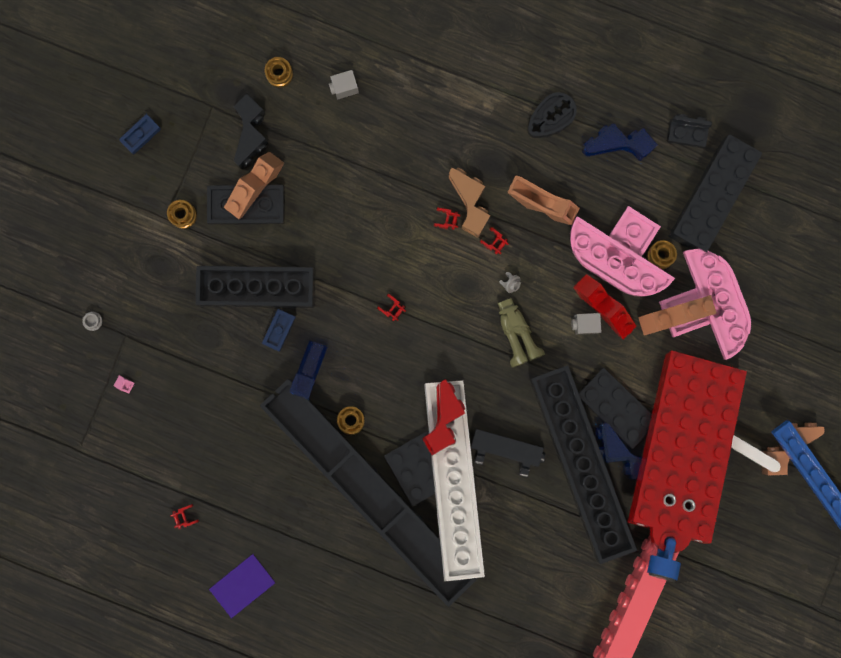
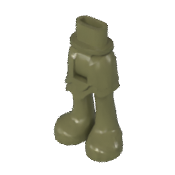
[498,298,545,368]

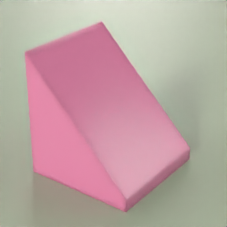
[114,375,134,393]

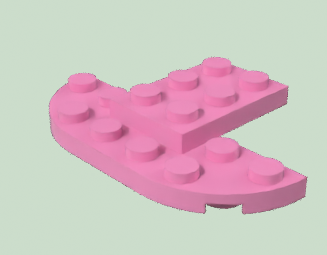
[570,206,675,296]
[659,249,751,360]

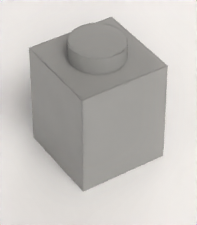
[329,70,359,100]
[571,313,601,335]

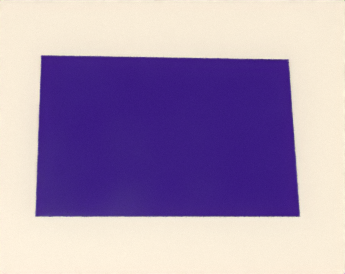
[209,554,275,618]

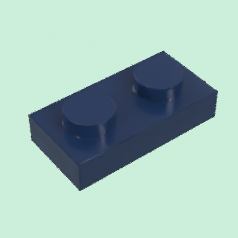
[119,114,161,155]
[262,309,296,352]

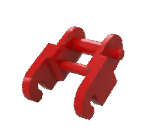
[434,208,461,230]
[480,227,509,255]
[377,294,406,321]
[170,504,199,529]

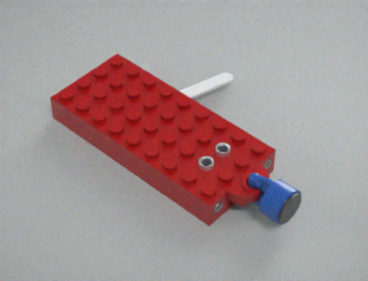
[628,351,781,582]

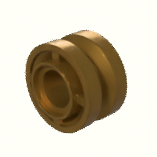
[265,57,293,88]
[167,200,197,229]
[646,240,677,270]
[337,407,364,435]

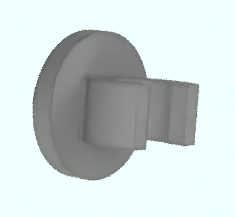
[499,272,521,293]

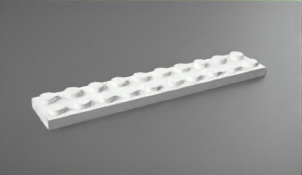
[424,381,485,581]

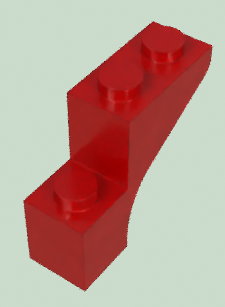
[573,274,636,339]
[422,379,465,455]

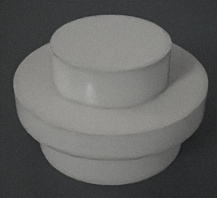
[83,312,103,331]

